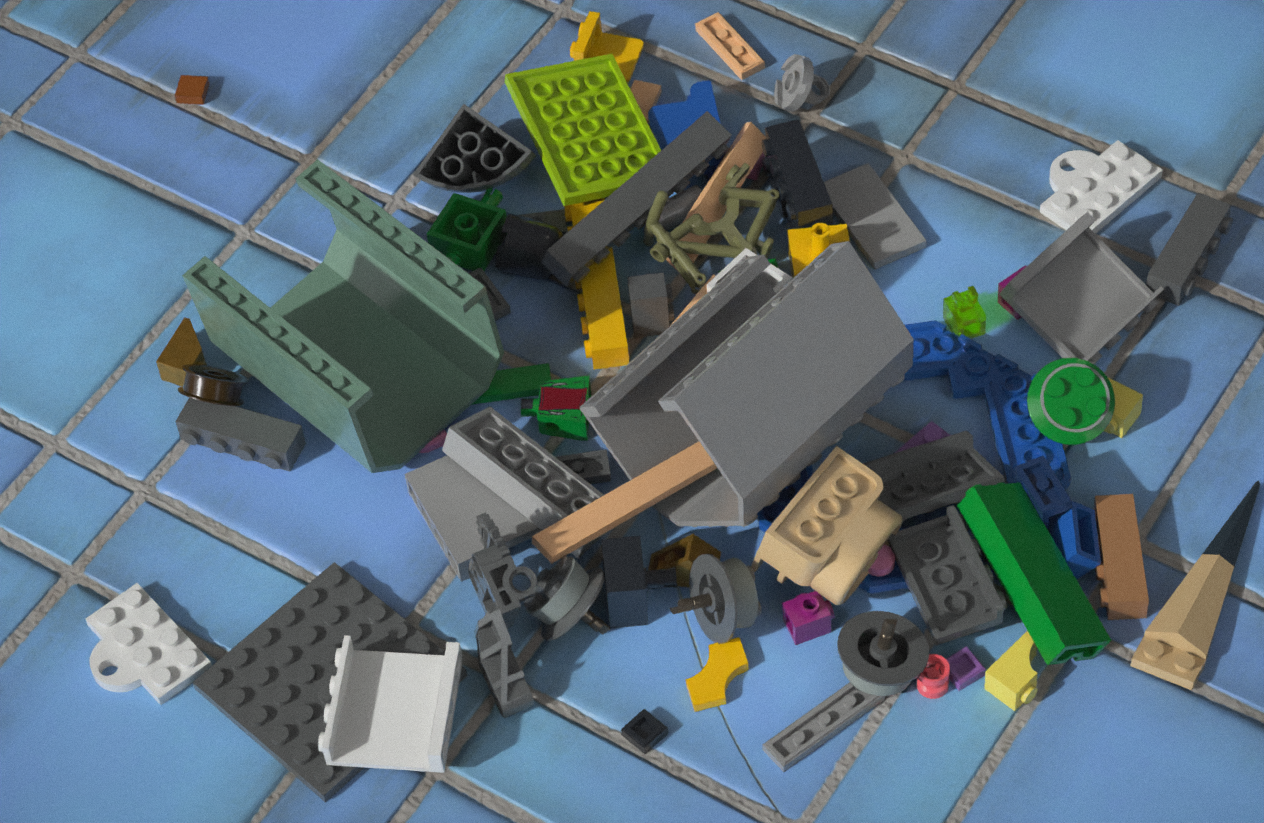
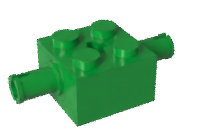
[426,187,507,271]

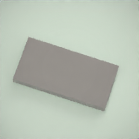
[824,163,927,269]

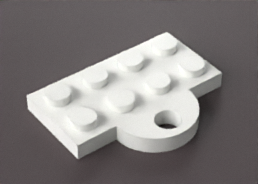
[1040,140,1163,234]
[85,583,212,705]

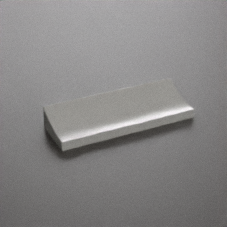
[442,407,612,559]

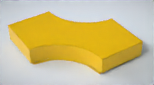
[685,637,749,712]

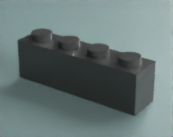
[1146,192,1233,306]
[175,398,306,471]

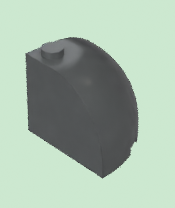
[413,104,536,193]

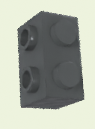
[628,273,675,338]

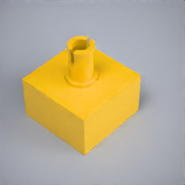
[788,223,850,278]

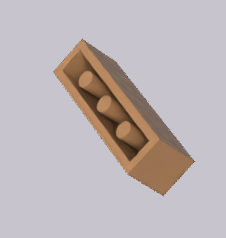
[1093,494,1149,620]

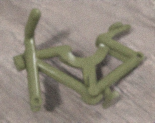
[643,163,779,295]

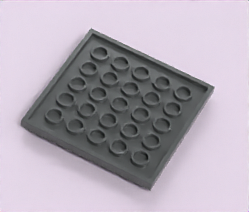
[193,562,467,802]

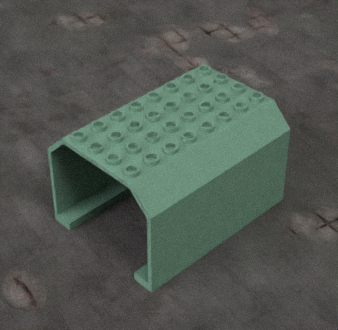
[182,159,504,473]

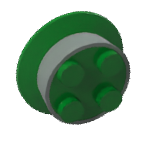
[1027,358,1115,445]

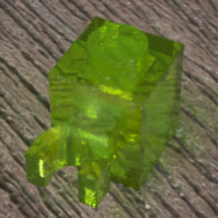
[943,286,986,339]

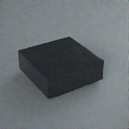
[621,709,668,754]

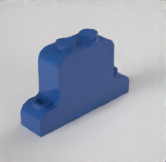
[648,80,726,181]

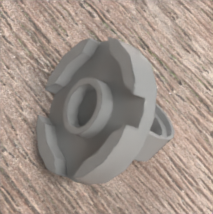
[774,54,830,112]

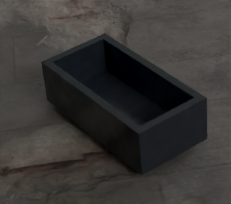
[762,119,833,231]

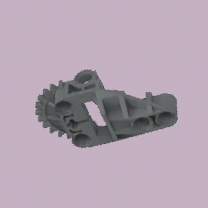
[468,512,537,718]

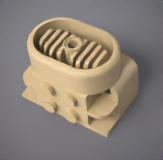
[751,446,903,605]

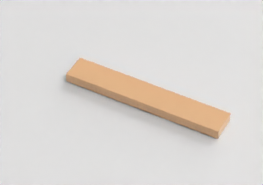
[666,122,766,271]

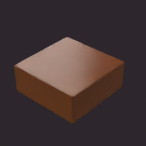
[175,75,210,105]

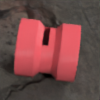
[916,654,950,699]

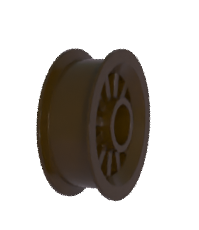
[178,364,249,406]

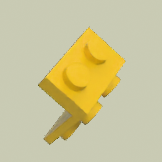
[570,11,644,83]

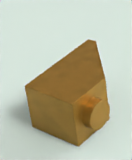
[156,317,207,386]
[648,534,721,588]

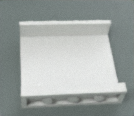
[318,635,463,773]

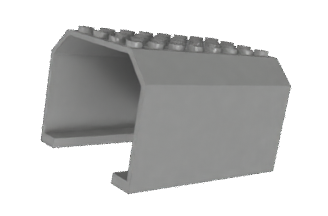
[579,241,914,527]

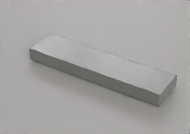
[762,682,885,772]

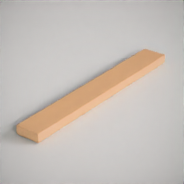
[532,442,717,564]

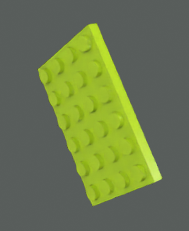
[505,54,661,206]

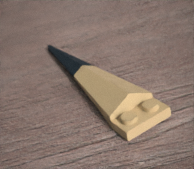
[1131,481,1260,690]

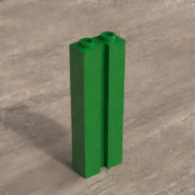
[957,482,1112,665]

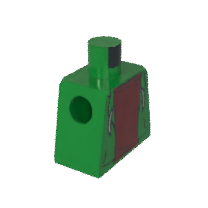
[521,376,592,441]

